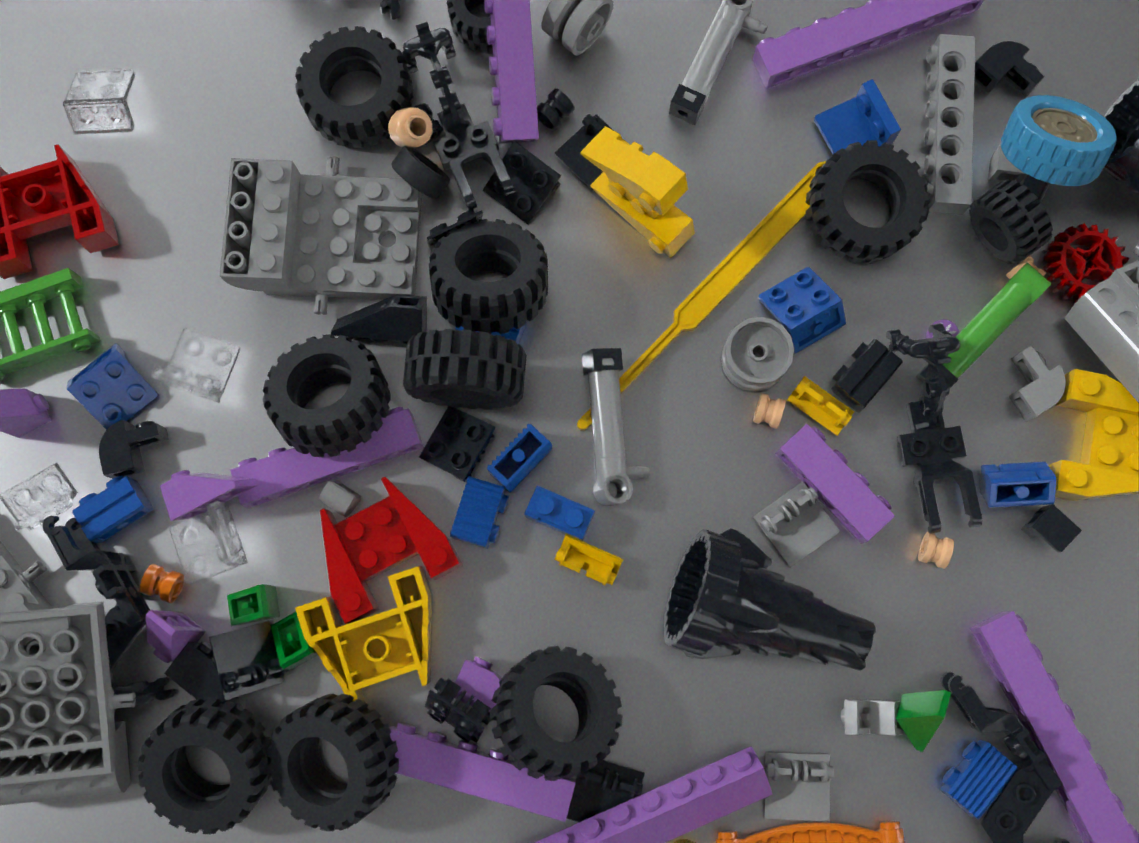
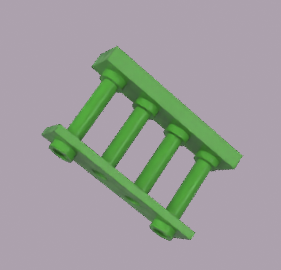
[0,268,101,381]

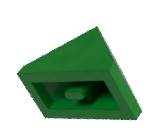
[227,584,280,626]
[271,611,318,670]
[895,690,951,752]

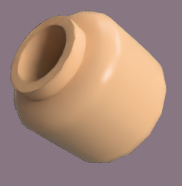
[388,107,432,148]

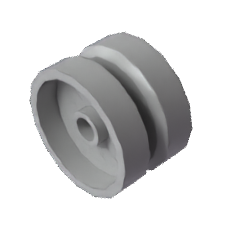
[541,0,613,56]
[721,316,794,392]

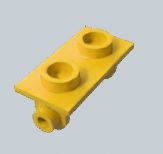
[787,376,855,436]
[554,534,624,586]

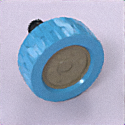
[1001,95,1117,201]

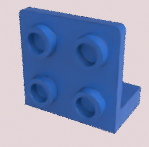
[814,79,901,154]
[759,267,846,354]
[67,343,157,430]

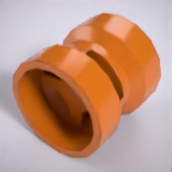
[140,564,184,603]

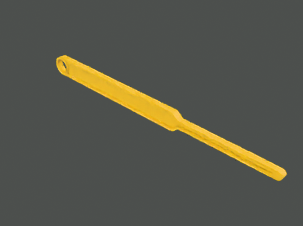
[577,161,826,431]

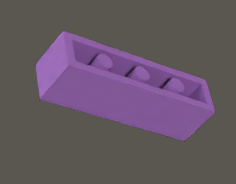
[775,424,895,544]

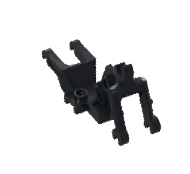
[402,21,515,210]
[886,323,983,534]
[42,515,176,705]
[941,671,1070,843]

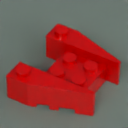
[0,144,119,279]
[320,477,463,624]

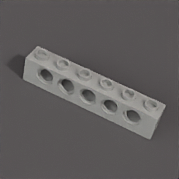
[924,34,975,215]

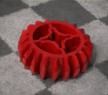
[1043,223,1130,304]

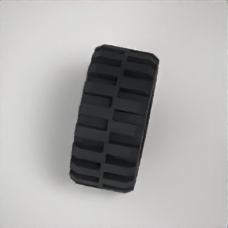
[295,26,414,148]
[805,140,930,263]
[428,219,548,335]
[403,329,527,409]
[263,334,391,457]
[490,646,623,781]
[267,693,399,831]
[138,698,273,834]

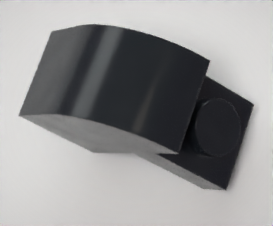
[974,41,1045,97]
[99,420,169,479]

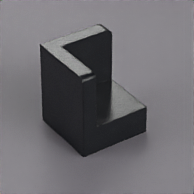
[1021,504,1082,552]

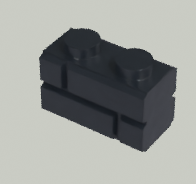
[831,339,903,412]

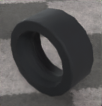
[391,146,450,199]

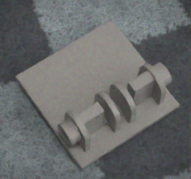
[753,481,840,568]
[765,752,834,822]

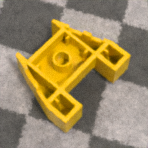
[580,126,695,258]
[1048,369,1139,501]
[295,566,432,702]

